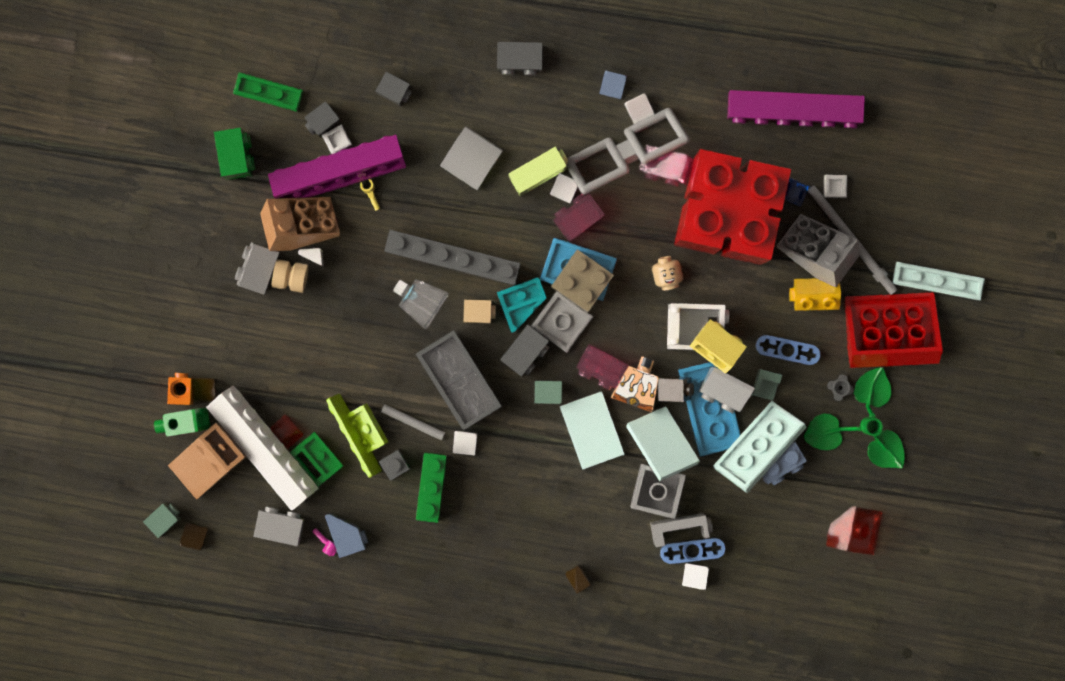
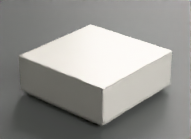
[322,125,352,154]
[824,175,847,198]

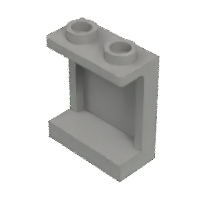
[650,513,713,547]

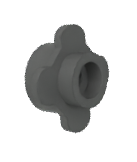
[827,375,854,401]

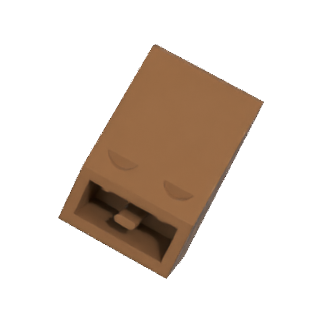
[260,197,340,251]
[168,422,247,499]

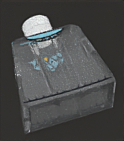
[393,279,449,330]

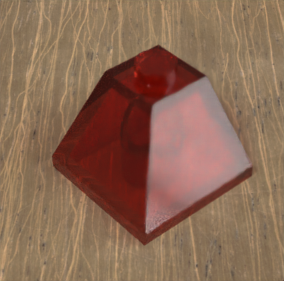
[826,506,882,555]

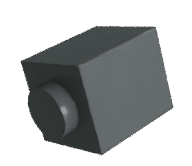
[376,72,412,106]
[304,101,341,137]
[379,449,411,481]

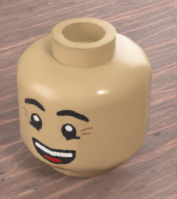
[652,256,683,290]

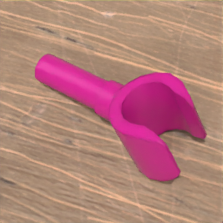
[312,528,337,556]

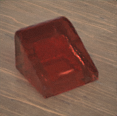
[270,414,303,449]

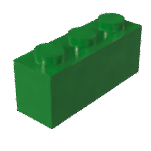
[416,452,447,523]

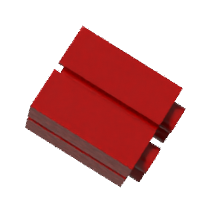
[674,149,791,265]

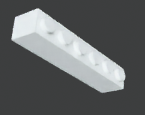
[206,385,319,511]

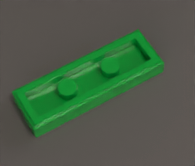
[233,72,304,112]

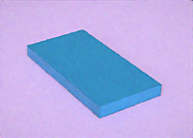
[678,362,741,456]

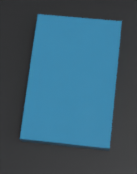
[540,238,617,301]

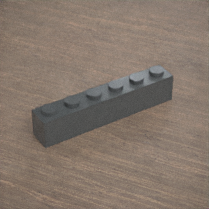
[384,230,520,286]

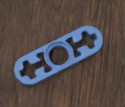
[755,335,820,365]
[660,538,725,564]

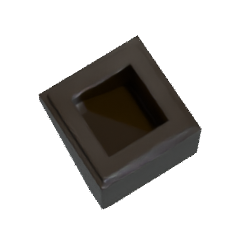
[565,565,591,594]

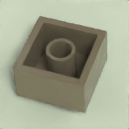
[551,249,614,313]

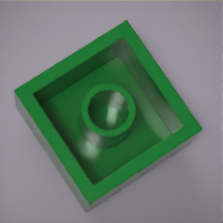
[214,128,256,180]

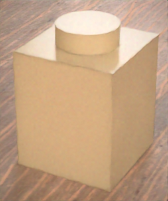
[464,300,496,323]

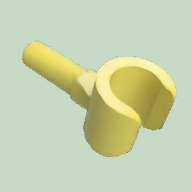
[360,179,380,211]

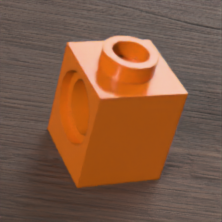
[167,373,193,405]

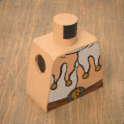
[611,357,658,412]

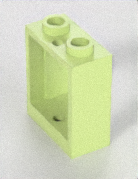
[509,147,568,196]

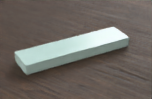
[892,262,985,301]

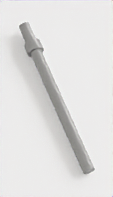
[807,185,898,295]

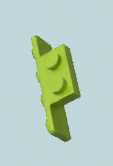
[326,393,388,478]

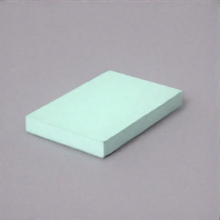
[560,391,624,470]
[626,406,699,481]

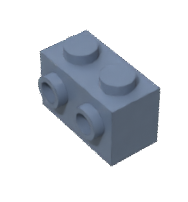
[762,442,806,485]

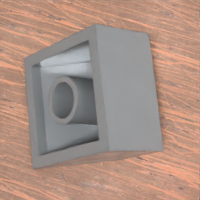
[699,367,755,414]

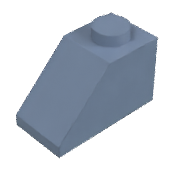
[325,513,368,558]

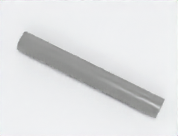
[381,404,445,440]

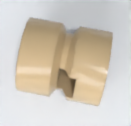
[272,259,309,293]

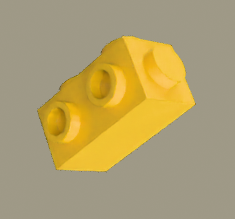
[789,278,841,310]

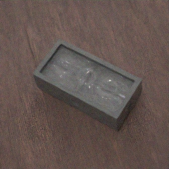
[416,330,502,430]

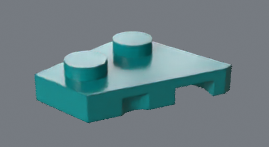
[497,277,546,333]

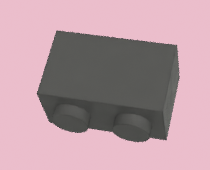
[497,42,542,76]
[501,325,550,376]

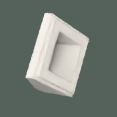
[624,93,654,124]
[550,173,578,203]
[298,248,324,266]
[453,431,477,455]
[682,563,709,590]

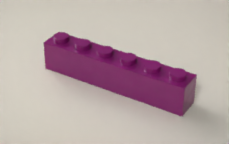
[727,90,864,129]
[268,135,406,199]

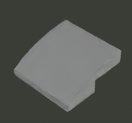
[440,126,503,190]

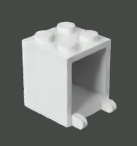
[667,304,729,350]

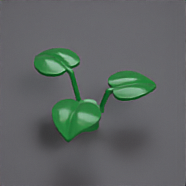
[804,368,904,468]

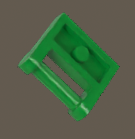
[290,432,344,487]

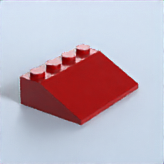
[845,292,943,368]

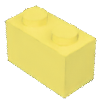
[690,319,746,373]

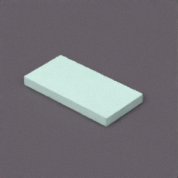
[713,401,806,493]

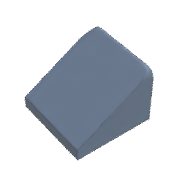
[599,71,627,99]

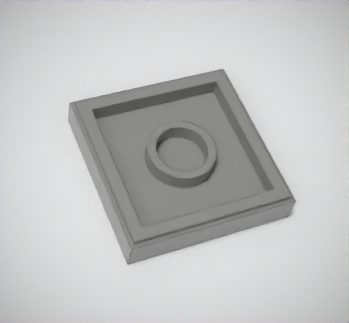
[531,291,593,353]

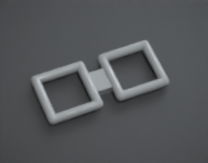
[566,108,690,194]

